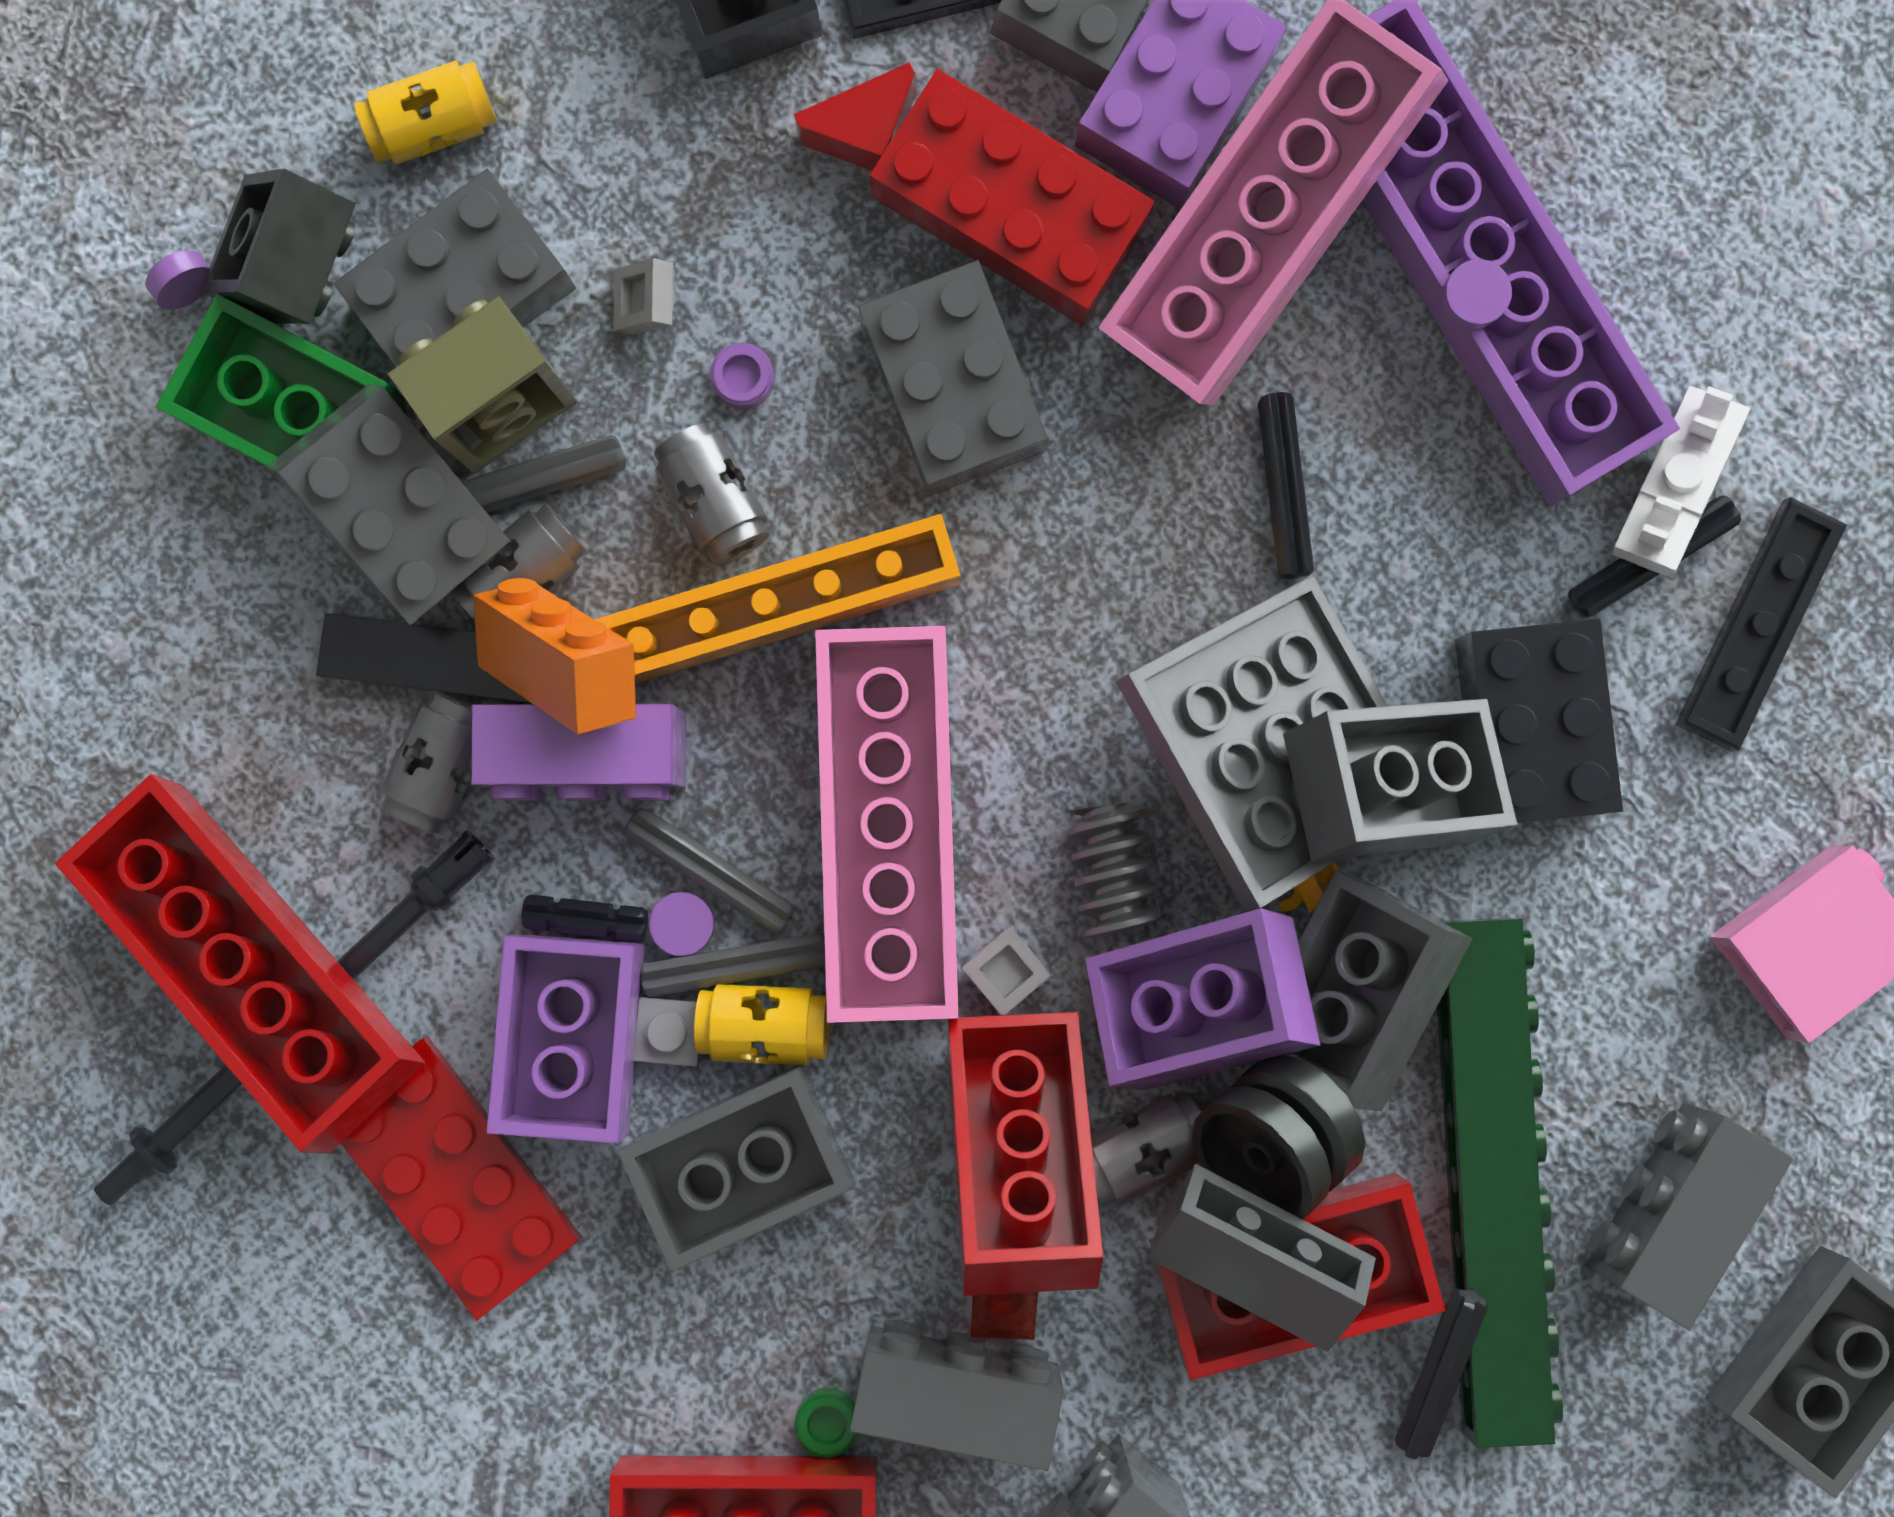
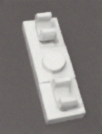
[1612,386,1751,579]

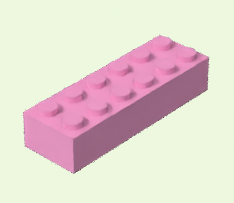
[1098,0,1448,405]
[815,626,959,1023]

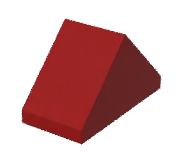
[794,62,916,171]

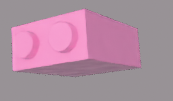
[1709,846,1894,1043]

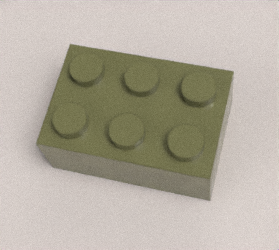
[388,296,577,474]

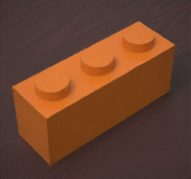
[473,578,636,735]

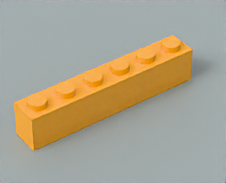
[594,514,961,684]

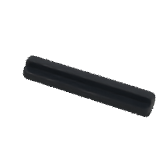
[1258,392,1314,580]
[1568,495,1741,618]
[1395,1287,1488,1460]

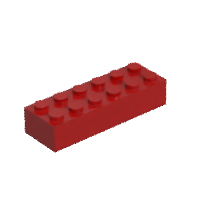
[55,773,426,1154]

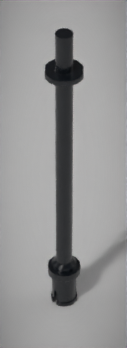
[94,830,495,1206]

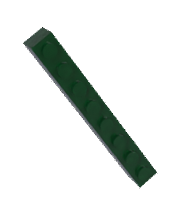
[1437,918,1563,1448]

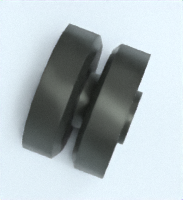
[1192,1055,1366,1219]

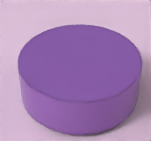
[145,250,209,310]
[1442,259,1512,329]
[710,343,775,410]
[649,892,715,956]

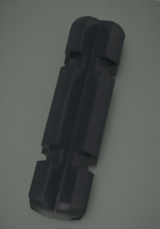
[521,895,648,942]

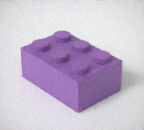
[1075,0,1288,209]
[472,704,686,801]
[1085,908,1320,1090]
[487,934,645,1144]

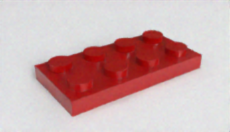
[341,1036,582,1321]

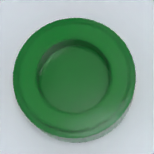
[795,1388,858,1458]

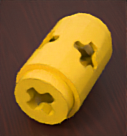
[354,60,498,165]
[694,984,831,1066]

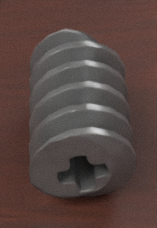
[1066,803,1161,938]

